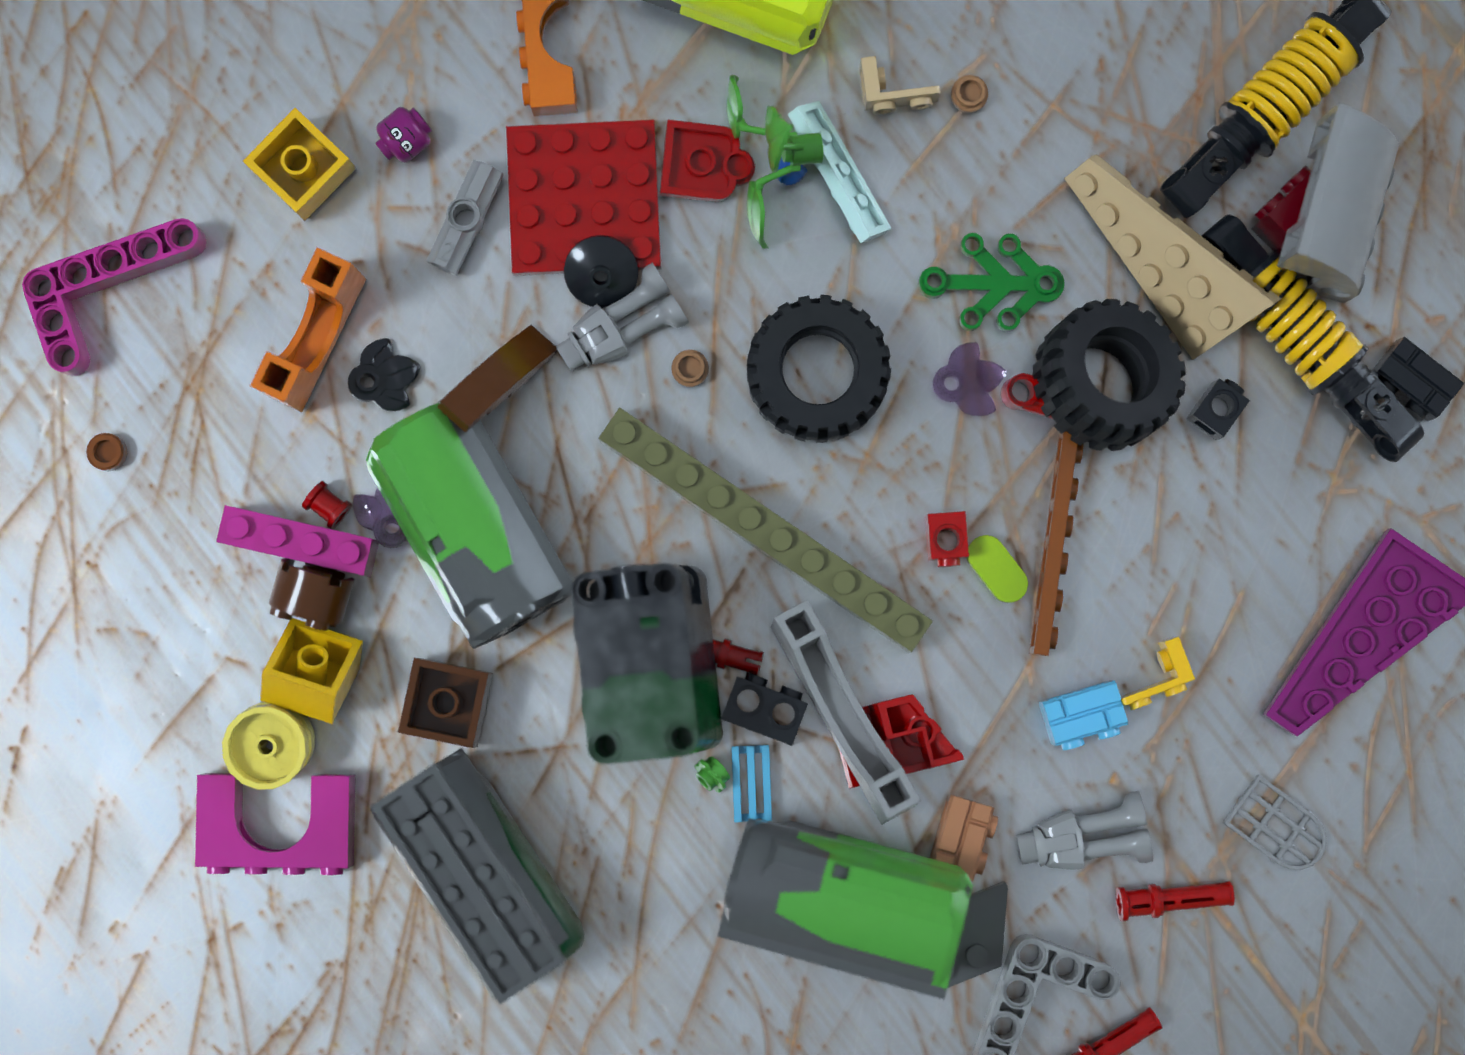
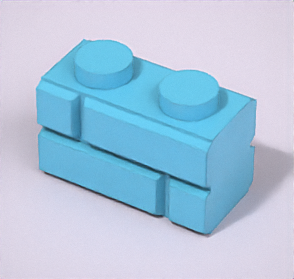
[1039,680,1128,751]

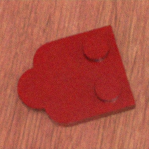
[659,119,755,202]

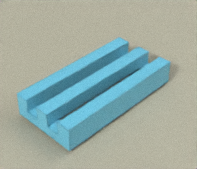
[731,745,772,822]

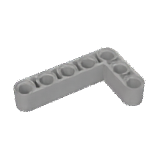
[972,934,1121,1055]

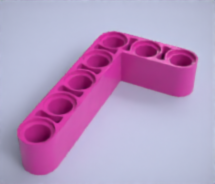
[22,218,207,377]

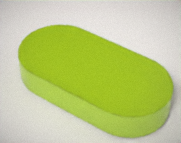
[967,535,1028,603]

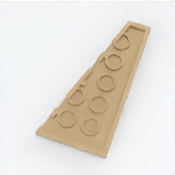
[1064,154,1281,360]

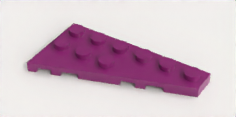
[1263,528,1465,736]

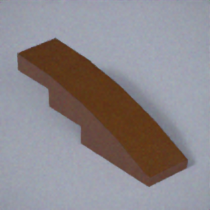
[437,325,558,433]

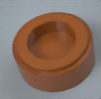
[86,433,127,471]

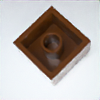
[398,658,493,748]

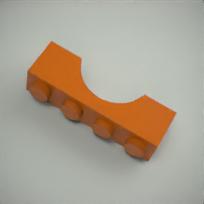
[516,0,578,117]

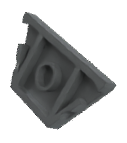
[947,881,1008,988]

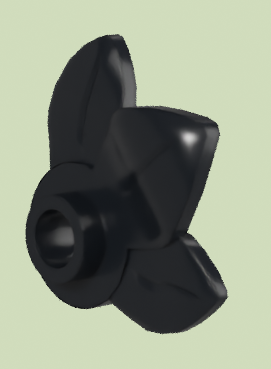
[347,338,420,412]

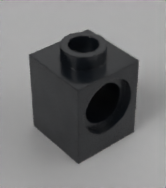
[1186,378,1250,440]

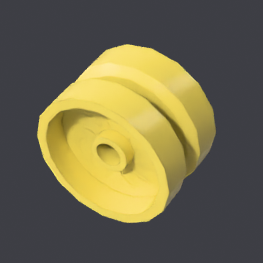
[222,701,315,790]

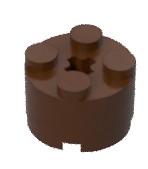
[269,558,355,631]

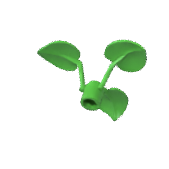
[726,75,823,249]

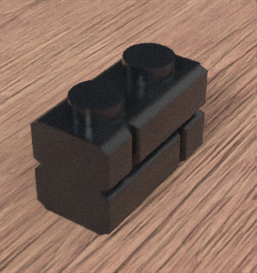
[1374,336,1464,421]

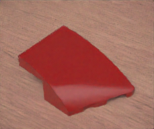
[839,694,964,788]

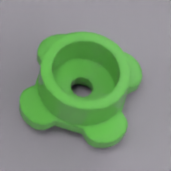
[694,756,730,793]

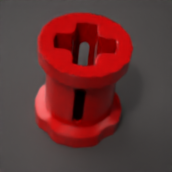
[302,481,352,530]

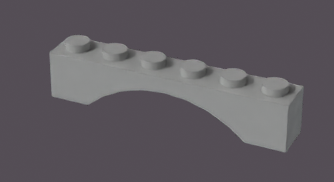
[771,600,921,825]

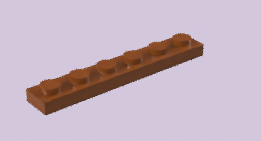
[1029,431,1084,656]

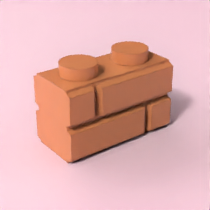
[929,794,998,881]

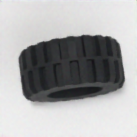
[747,295,891,443]
[1032,299,1186,451]

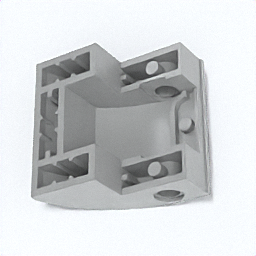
[1277,103,1399,303]

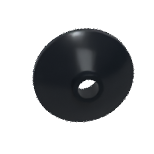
[564,235,638,308]

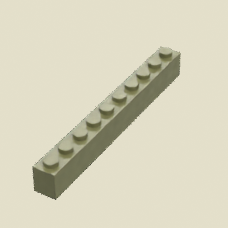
[598,407,933,653]

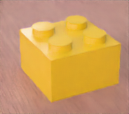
[243,108,356,221]
[260,618,363,724]

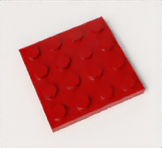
[506,120,661,276]

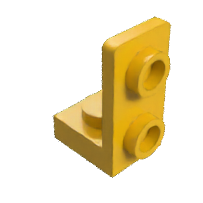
[1120,637,1195,710]

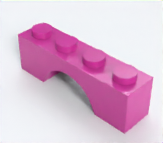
[216,505,379,578]

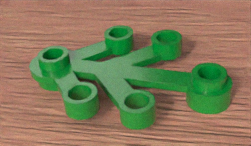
[918,233,1065,332]

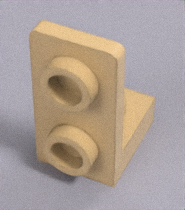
[859,56,941,114]

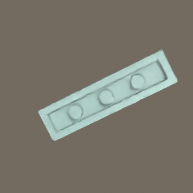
[788,101,892,243]

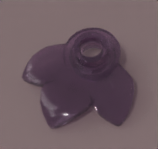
[933,342,1006,416]
[353,487,408,548]

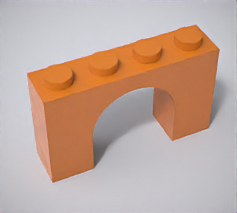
[250,247,366,412]

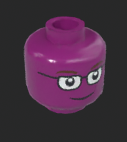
[375,107,432,163]

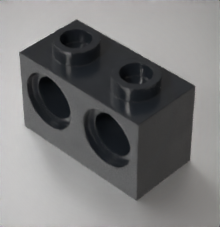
[721,672,808,746]

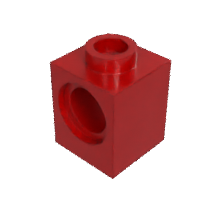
[925,511,969,567]

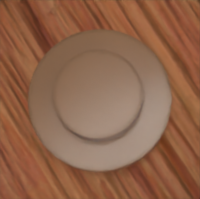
[951,75,988,113]
[671,350,709,387]

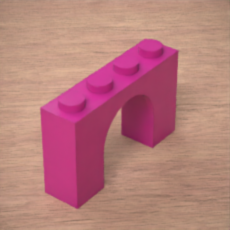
[195,773,356,875]

